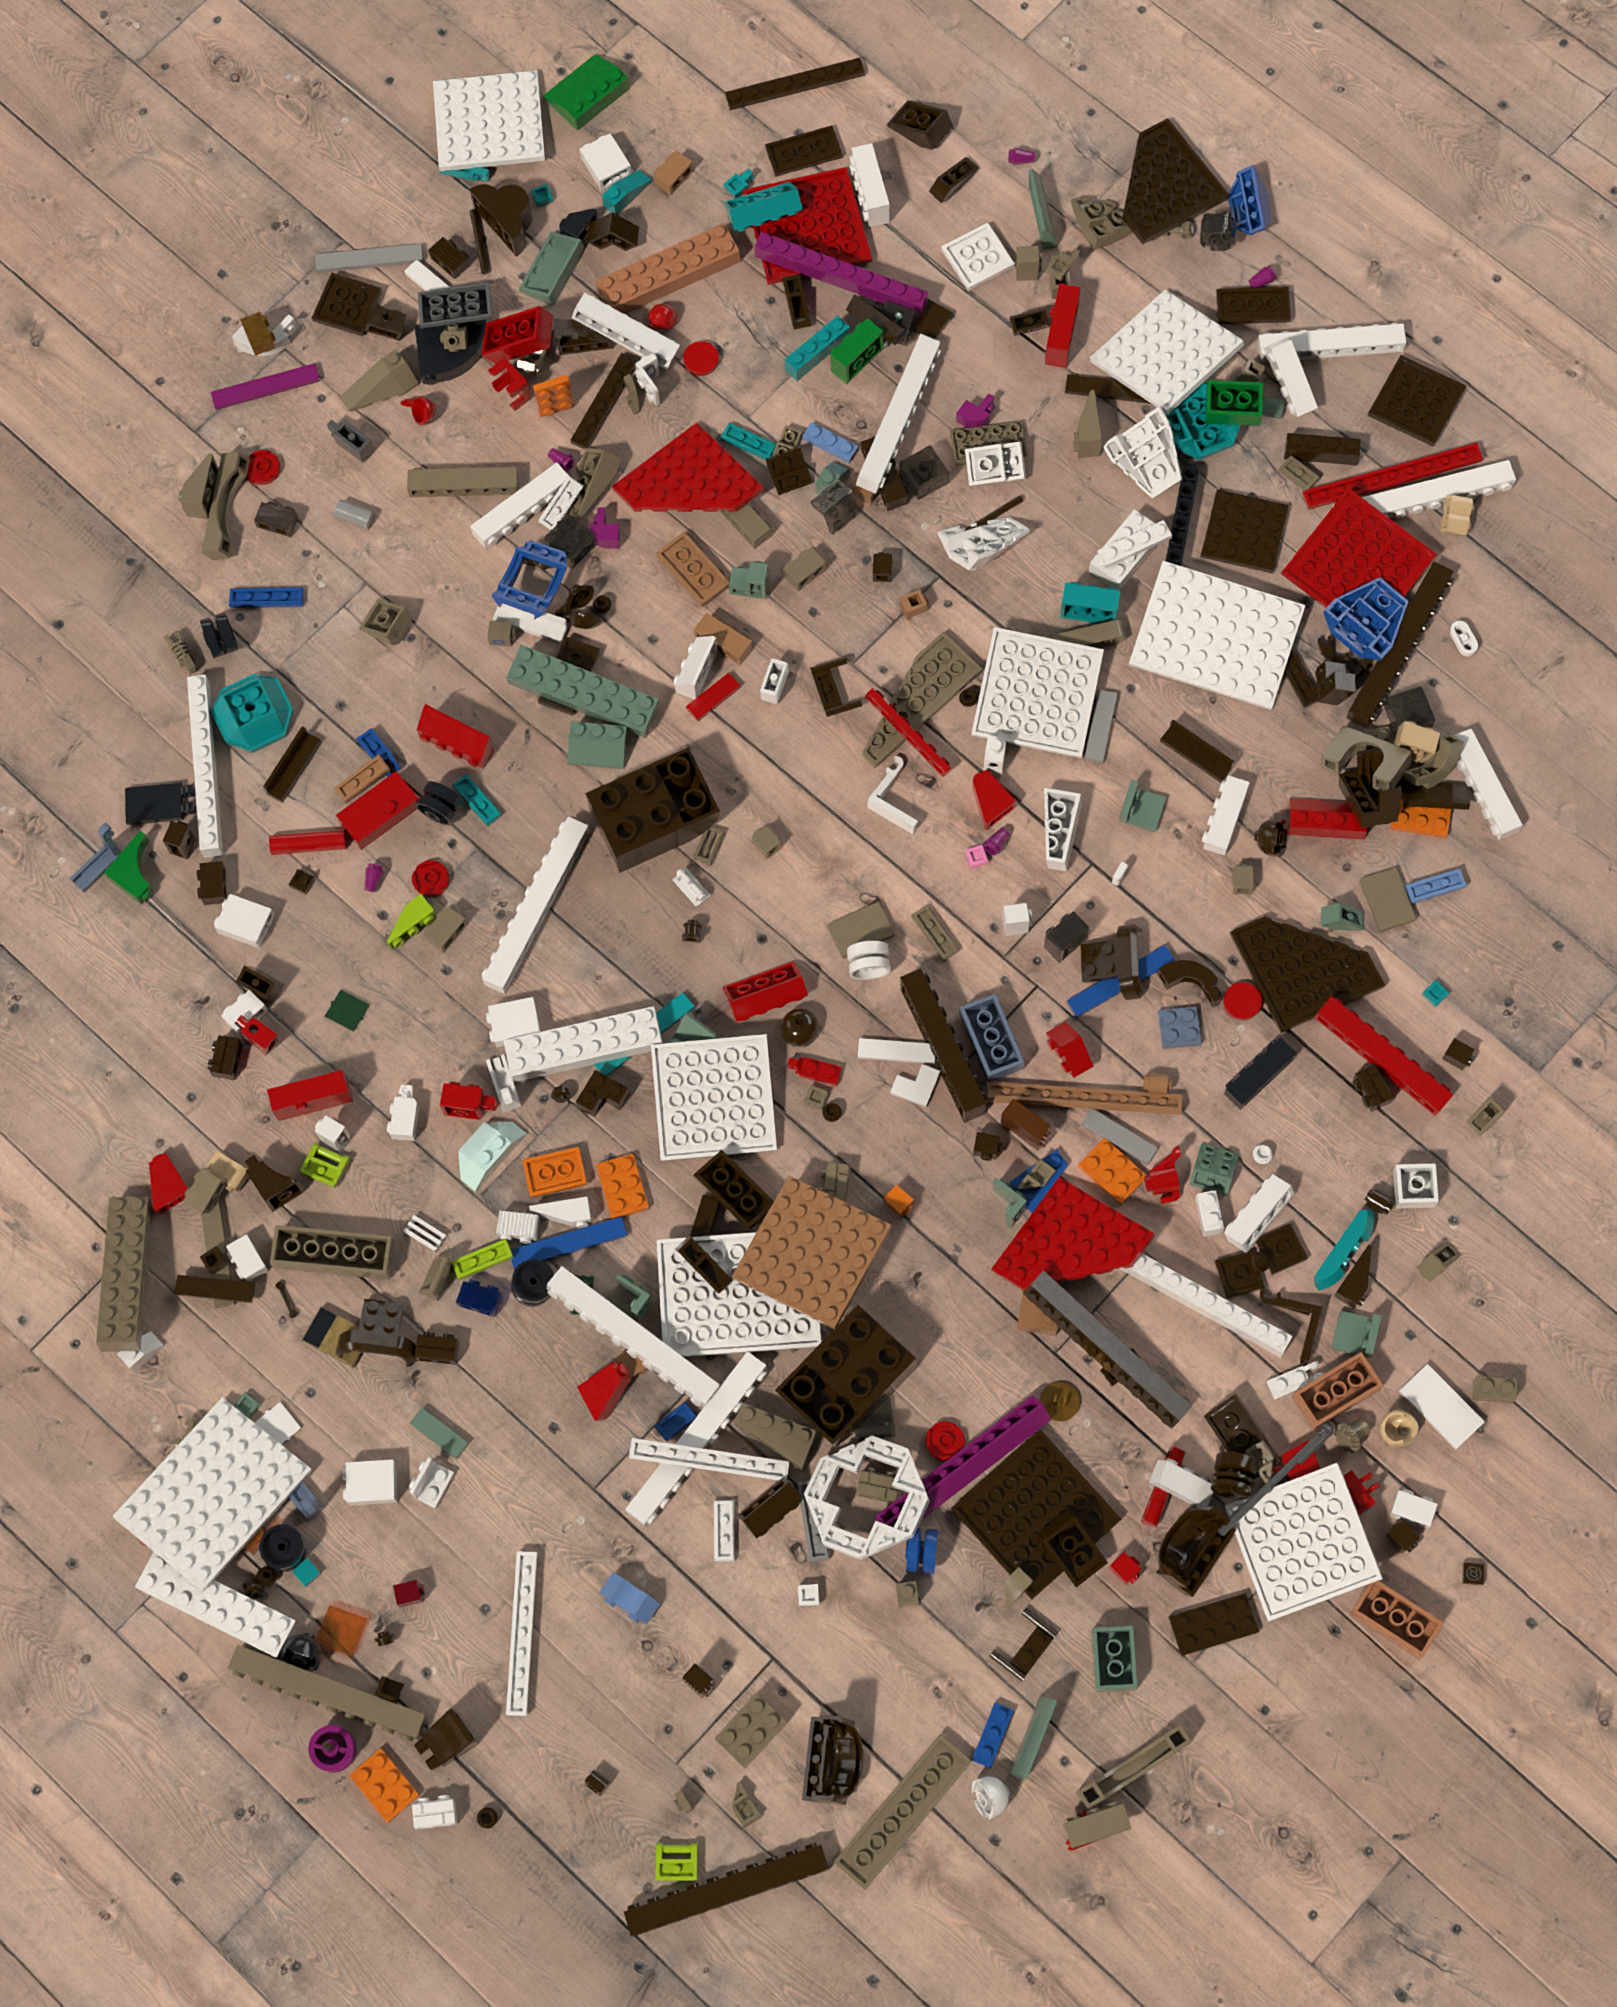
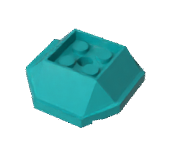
[1164,384,1241,460]
[210,674,294,753]

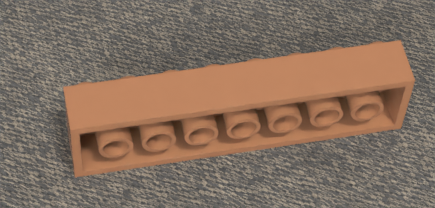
[595,223,741,314]

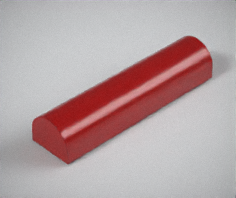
[269,829,347,855]
[1141,1446,1186,1528]

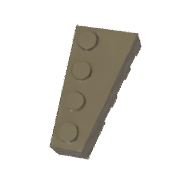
[735,1403,817,1472]

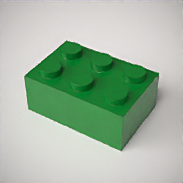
[830,318,884,384]
[1205,380,1263,426]

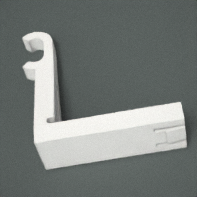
[867,756,918,835]
[486,1054,521,1113]

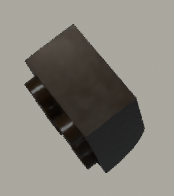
[585,747,720,873]
[775,1305,917,1446]

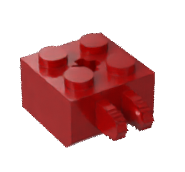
[440,1081,499,1120]
[1343,1470,1380,1516]

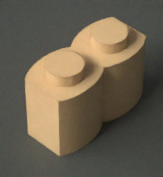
[1441,495,1474,536]
[205,1151,249,1192]

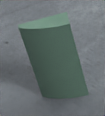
[1028,169,1057,250]
[519,231,585,305]
[1009,1697,1057,1781]

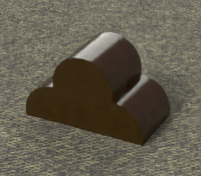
[470,184,532,257]

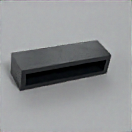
[1224,1037,1297,1110]

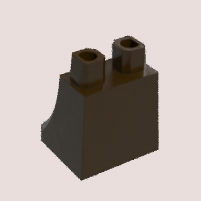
[245,1155,305,1212]
[414,1708,478,1771]

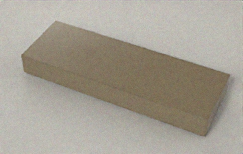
[911,905,959,962]

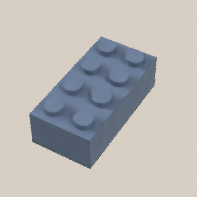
[959,994,1024,1082]

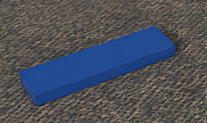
[229,587,304,608]

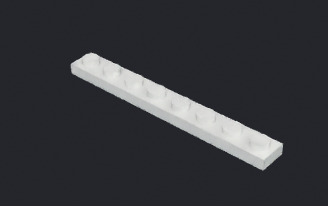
[628,1438,789,1481]
[506,1551,538,1717]

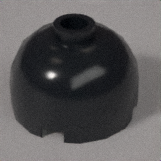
[280,1633,323,1670]

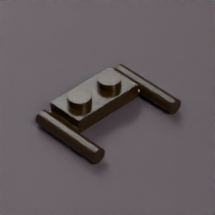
[810,657,862,717]
[989,1608,1058,1681]

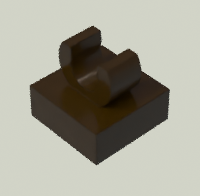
[288,869,315,895]

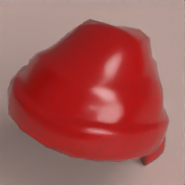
[648,304,678,330]
[400,397,437,426]

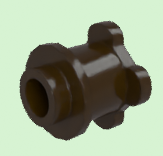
[682,920,702,943]

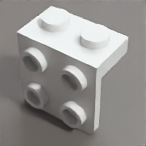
[635,353,660,406]

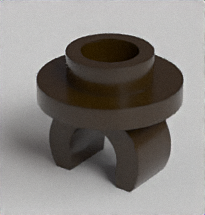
[243,1577,264,1600]

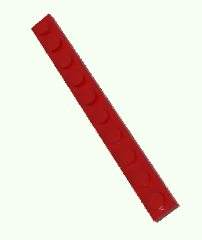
[1302,443,1483,510]

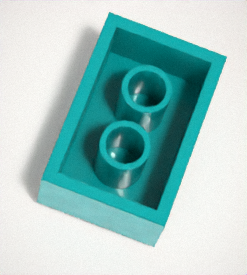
[1060,582,1121,624]

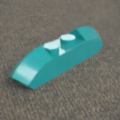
[1314,1210,1374,1291]

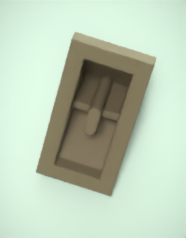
[1467,1096,1506,1136]

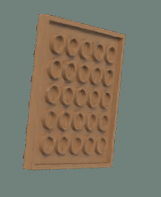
[732,1176,892,1330]

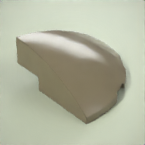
[1071,197,1133,250]

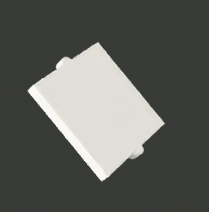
[254,1402,302,1445]

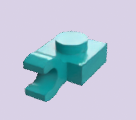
[723,168,754,198]

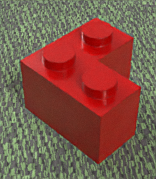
[1046,1022,1094,1078]

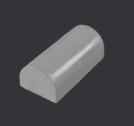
[334,499,376,530]

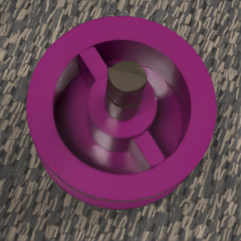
[308,1725,356,1773]

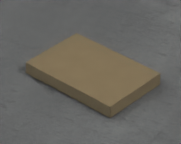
[1360,868,1416,932]
[827,901,895,959]

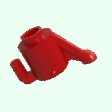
[1144,1146,1181,1204]

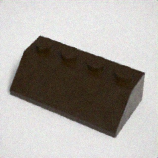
[693,1150,774,1230]

